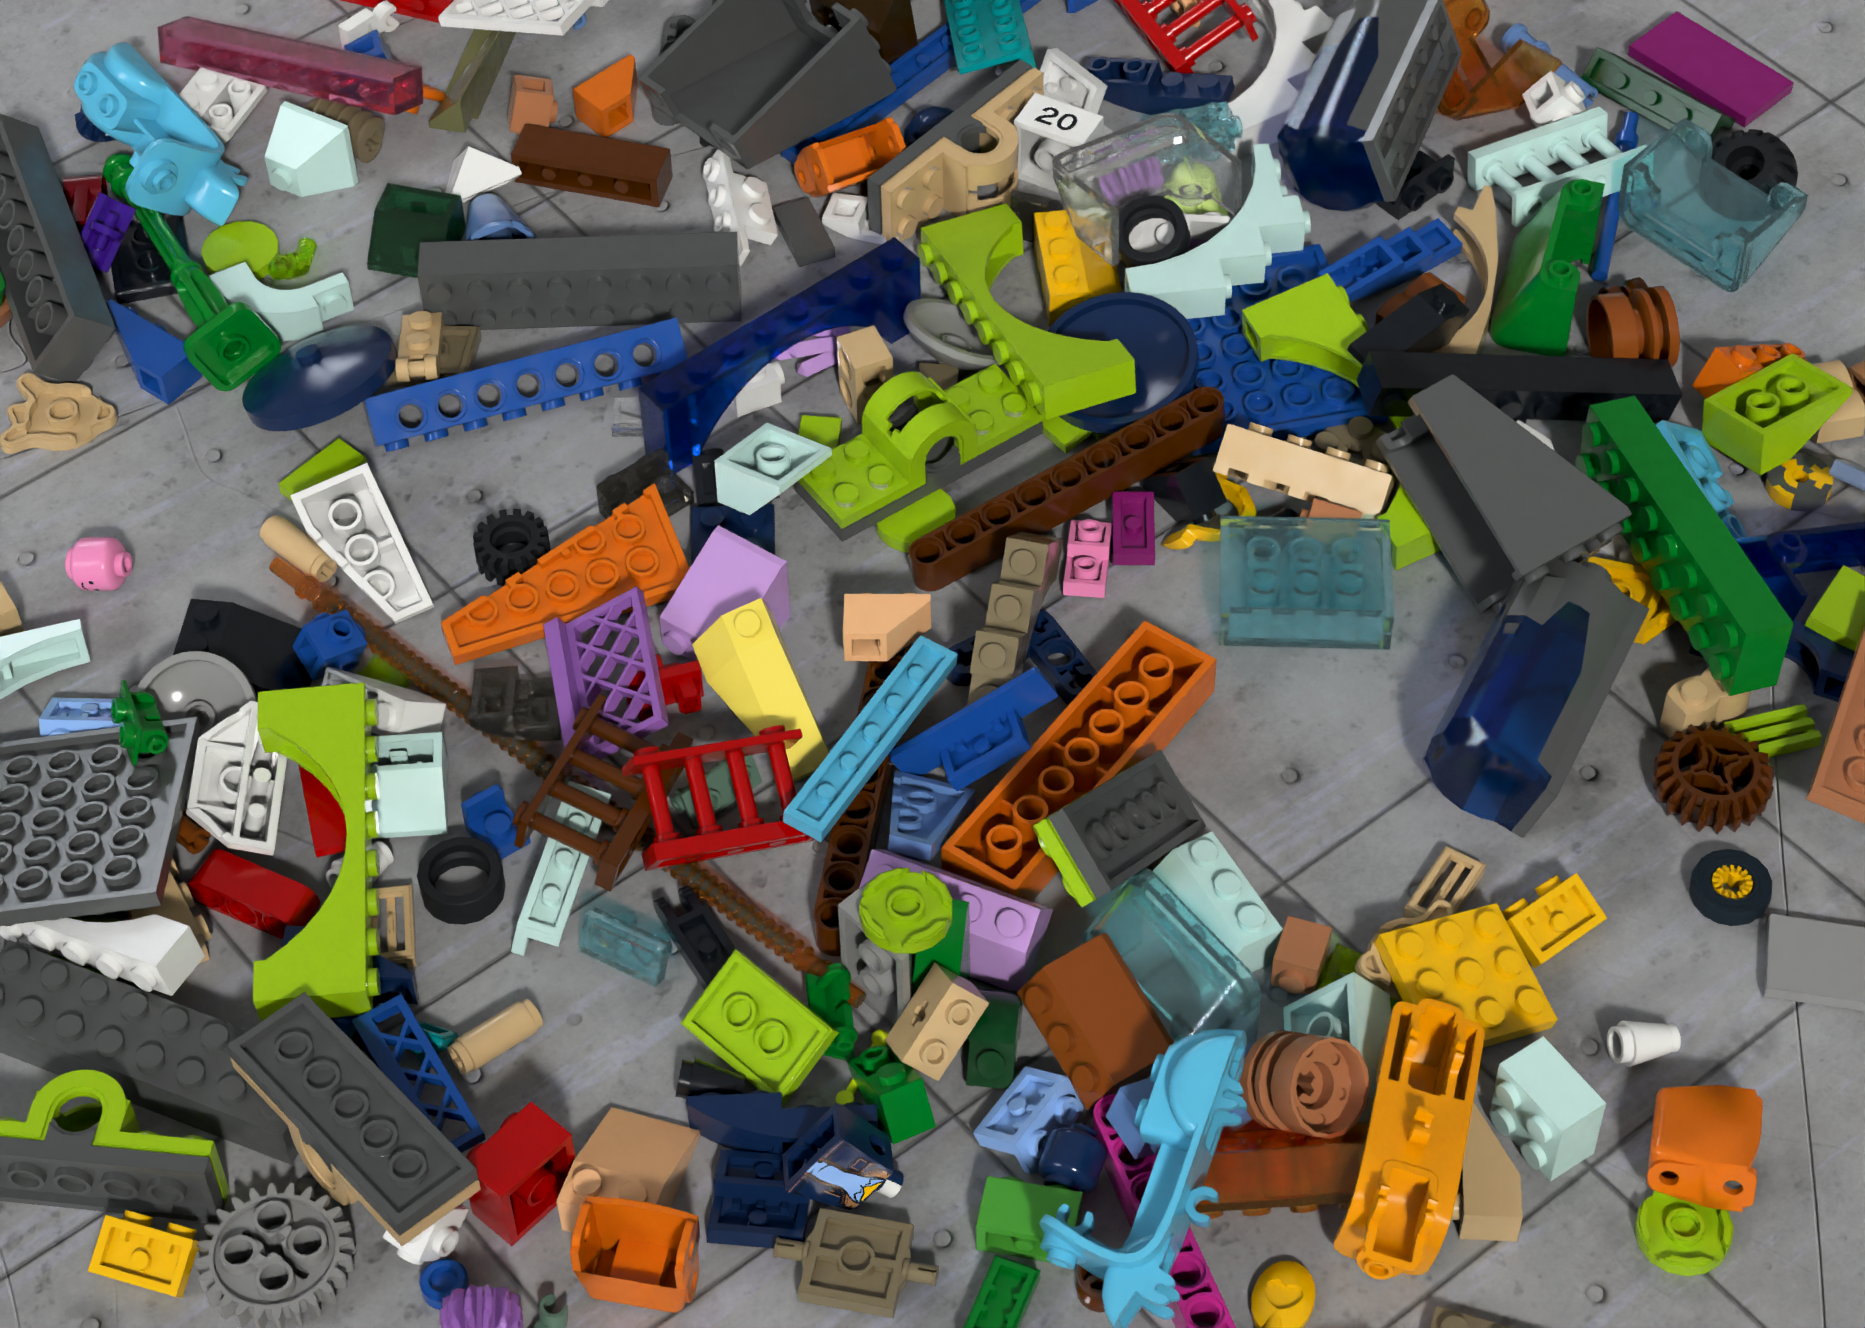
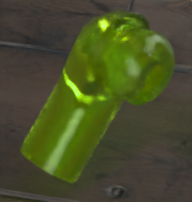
[268,238,317,281]

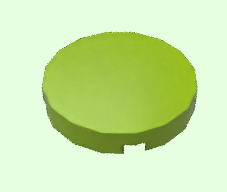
[201,221,280,280]
[875,488,956,553]
[859,868,952,954]
[1634,1191,1734,1276]

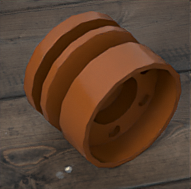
[1586,286,1680,368]

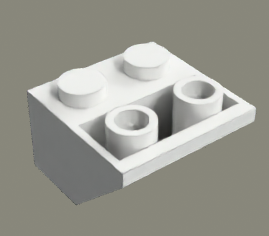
[179,67,267,144]

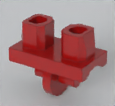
[626,654,704,722]

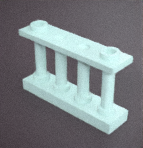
[1468,106,1650,227]

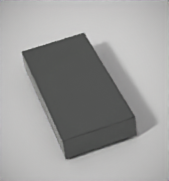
[773,197,835,267]

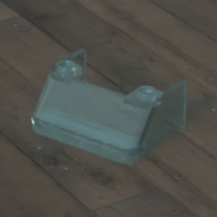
[1082,868,1261,1044]

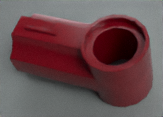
[63,174,108,234]

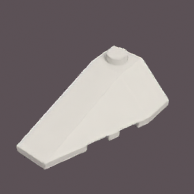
[290,463,434,624]

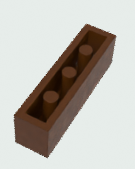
[511,124,673,207]

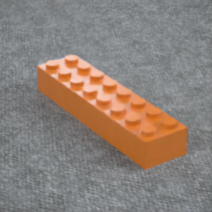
[941,620,1217,901]

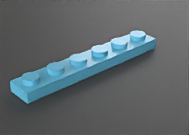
[783,635,958,842]

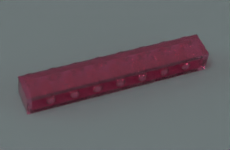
[157,16,423,115]

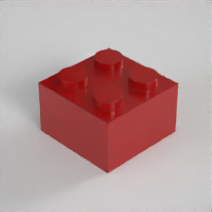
[466,1102,576,1246]

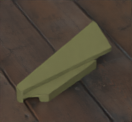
[428,7,516,133]

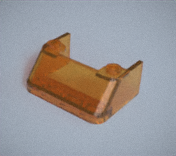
[1438,0,1562,121]

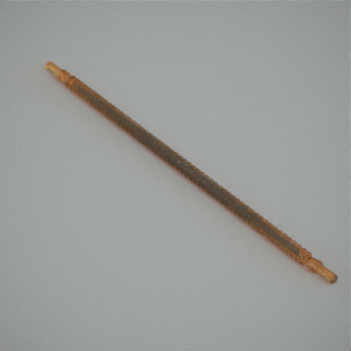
[269,557,866,1008]

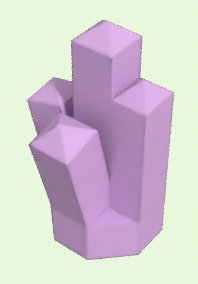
[770,319,851,377]

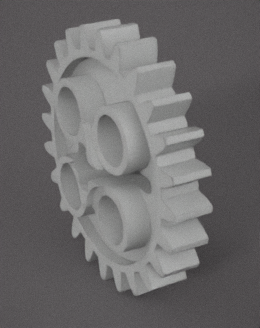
[195,1183,356,1328]

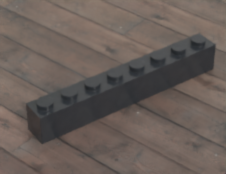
[1356,351,1683,423]

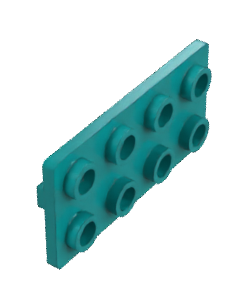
[944,0,1037,74]

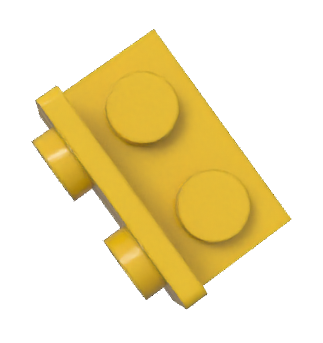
[1501,873,1607,968]
[88,1210,200,1298]

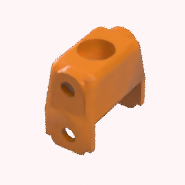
[794,117,906,198]
[1647,1085,1763,1212]
[570,1197,700,1313]

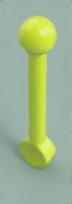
[836,1029,888,1105]

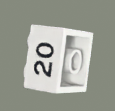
[1014,93,1104,201]

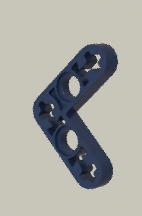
[946,610,1097,705]

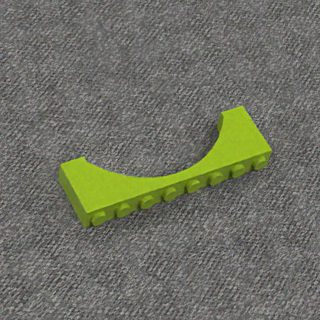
[917,203,1136,420]
[1242,273,1441,570]
[253,682,381,1022]

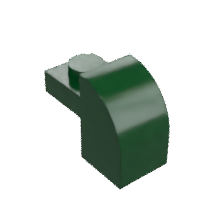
[966,987,1023,1089]

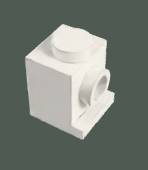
[720,354,785,417]

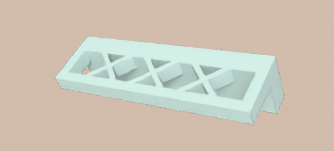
[511,781,611,956]

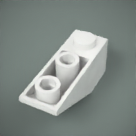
[321,666,446,736]

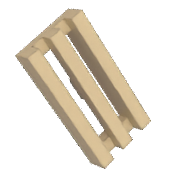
[1403,846,1486,918]
[372,884,417,968]

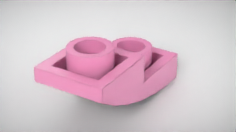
[1063,519,1112,598]

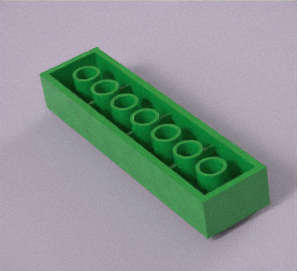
[1575,396,1794,696]

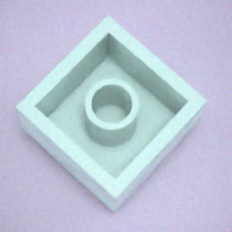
[1489,1036,1606,1182]

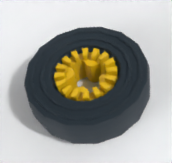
[1689,849,1773,926]

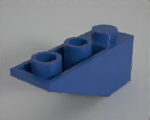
[106,299,202,405]

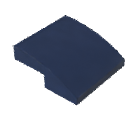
[707,1149,811,1248]

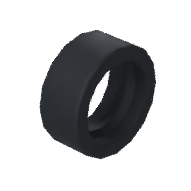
[1113,196,1191,268]
[417,837,506,925]

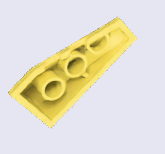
[692,598,829,782]

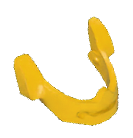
[1161,472,1256,550]

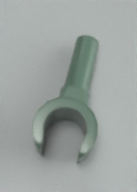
[532,1294,568,1328]

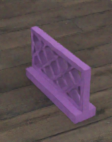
[543,586,669,777]

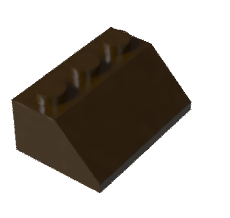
[809,0,918,63]

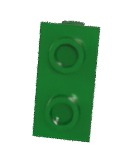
[111,680,169,765]
[805,963,858,1061]

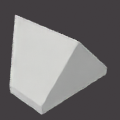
[443,146,522,210]

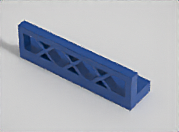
[351,994,486,1153]

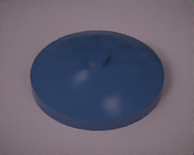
[1047,292,1199,434]
[242,325,398,431]

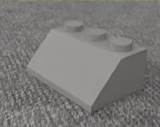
[838,873,914,1028]

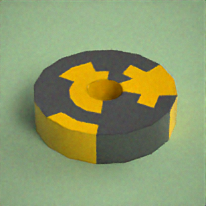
[1765,452,1833,512]

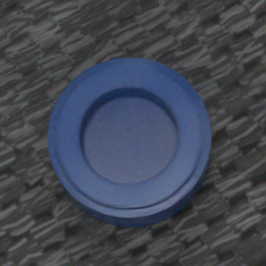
[419,1259,470,1310]

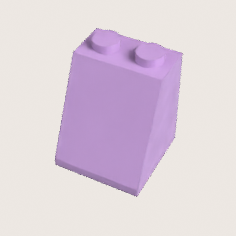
[659,525,791,661]

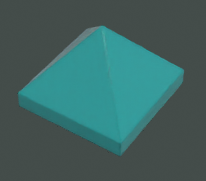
[399,1021,460,1063]

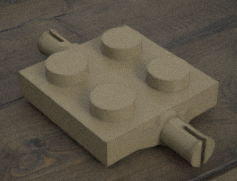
[774,1208,939,1319]

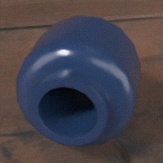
[1038,1123,1107,1194]

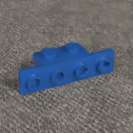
[889,667,1058,791]

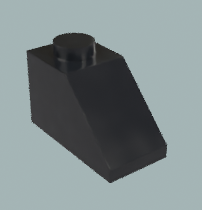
[1139,457,1228,525]

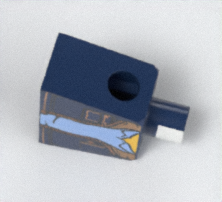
[782,1102,904,1210]

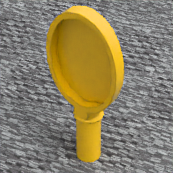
[1251,1261,1316,1328]

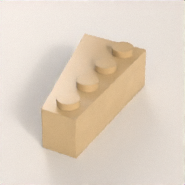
[1213,422,1398,523]

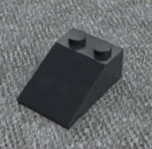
[173,599,312,700]

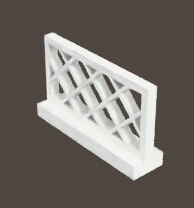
[438,0,609,36]

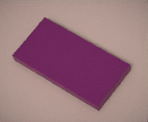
[1628,11,1794,128]

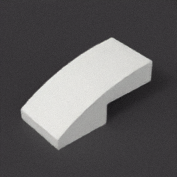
[822,192,900,248]

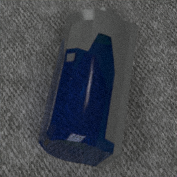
[1277,0,1462,212]
[1421,559,1650,838]

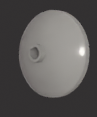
[903,298,1004,370]
[135,651,258,781]

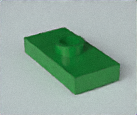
[963,1255,1041,1328]

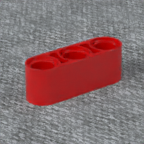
[187,849,321,940]

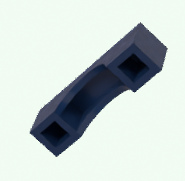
[1689,617,1855,702]

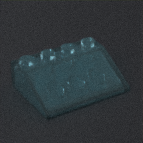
[1219,516,1394,650]

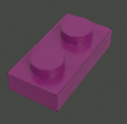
[1112,491,1155,566]

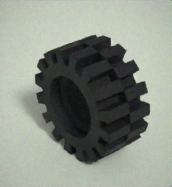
[473,509,551,586]

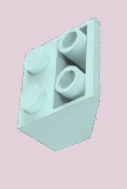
[372,732,449,839]

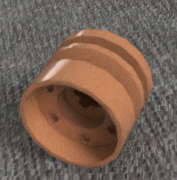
[1239,1030,1370,1139]

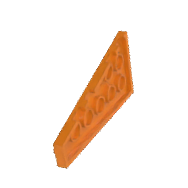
[441,483,690,665]

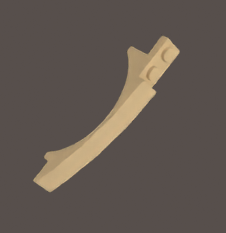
[1430,185,1498,354]

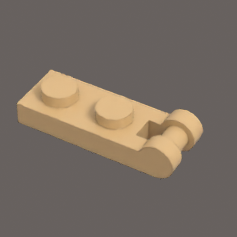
[395,311,444,382]

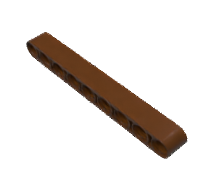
[909,387,1225,591]
[814,642,913,956]

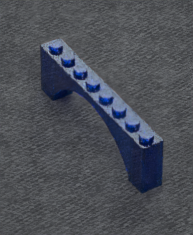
[638,237,921,477]

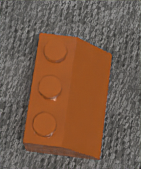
[1017,933,1174,1110]

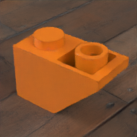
[573,54,638,138]

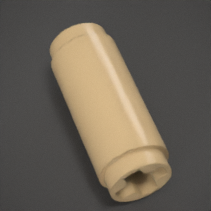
[260,515,338,582]
[448,999,543,1074]

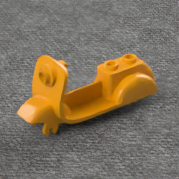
[1333,998,1485,1280]

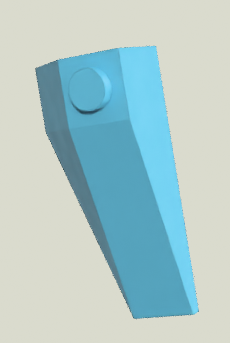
[1656,420,1757,565]

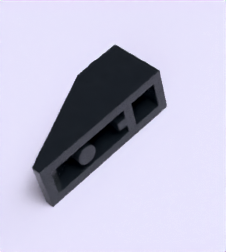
[1347,283,1470,365]

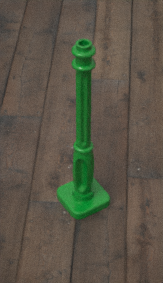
[103,153,281,392]

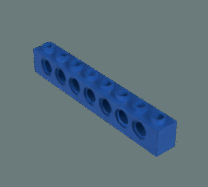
[362,317,689,452]

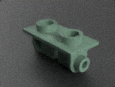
[670,755,762,830]

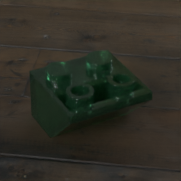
[367,183,466,278]

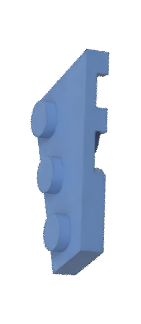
[888,770,977,861]

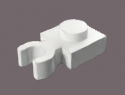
[338,0,399,55]

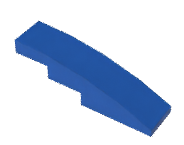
[1317,218,1463,301]

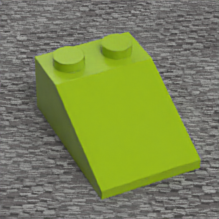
[1702,353,1853,476]

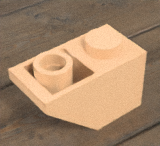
[843,593,931,661]

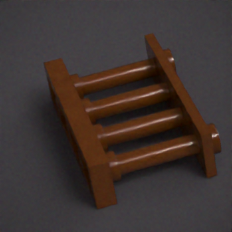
[512,694,694,892]

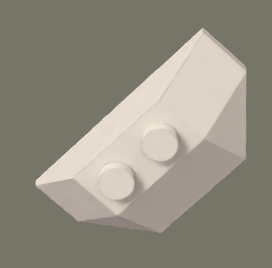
[186,701,287,856]

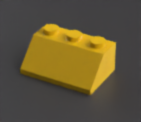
[1034,209,1122,328]

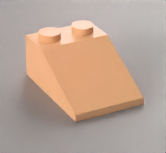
[556,1107,700,1233]

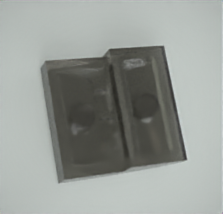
[469,665,561,741]

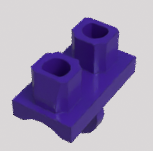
[80,192,136,273]

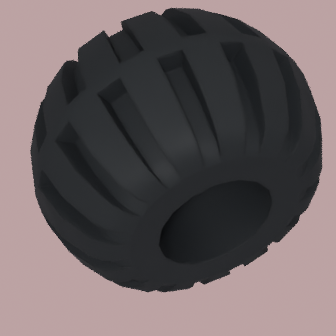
[1700,129,1798,222]

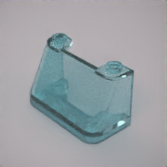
[1618,117,1808,292]

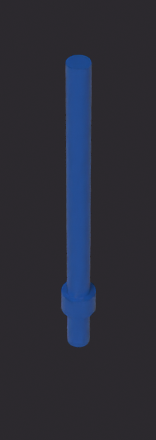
[1592,112,1639,282]

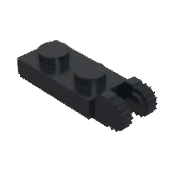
[653,885,736,990]

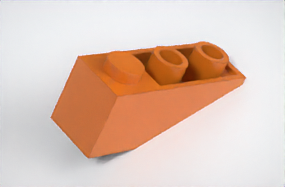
[1692,343,1808,399]

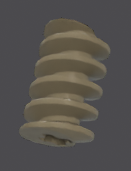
[305,92,385,163]

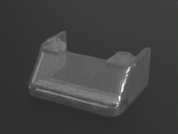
[1052,113,1242,266]

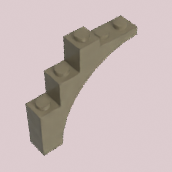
[967,532,1063,706]

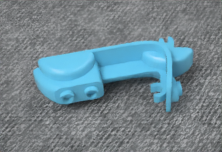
[74,42,248,226]
[1039,1029,1247,1328]

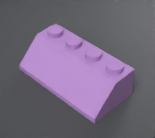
[859,849,1053,991]

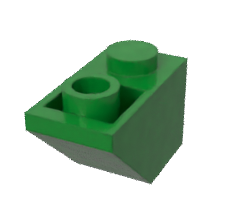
[847,1045,936,1145]

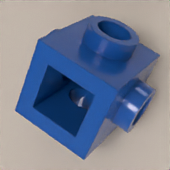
[292,609,368,681]

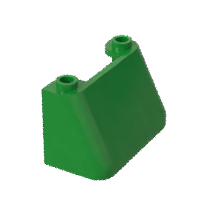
[1490,179,1605,356]

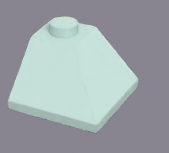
[264,101,359,197]
[714,423,832,515]

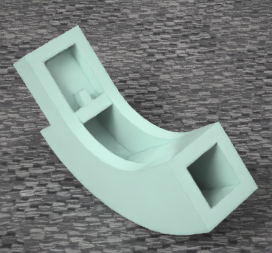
[209,262,354,341]

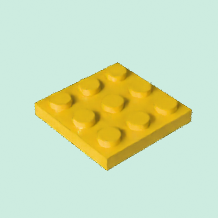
[1374,903,1558,1048]

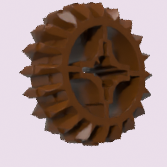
[1652,722,1774,835]

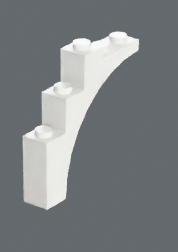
[1210,0,1334,162]

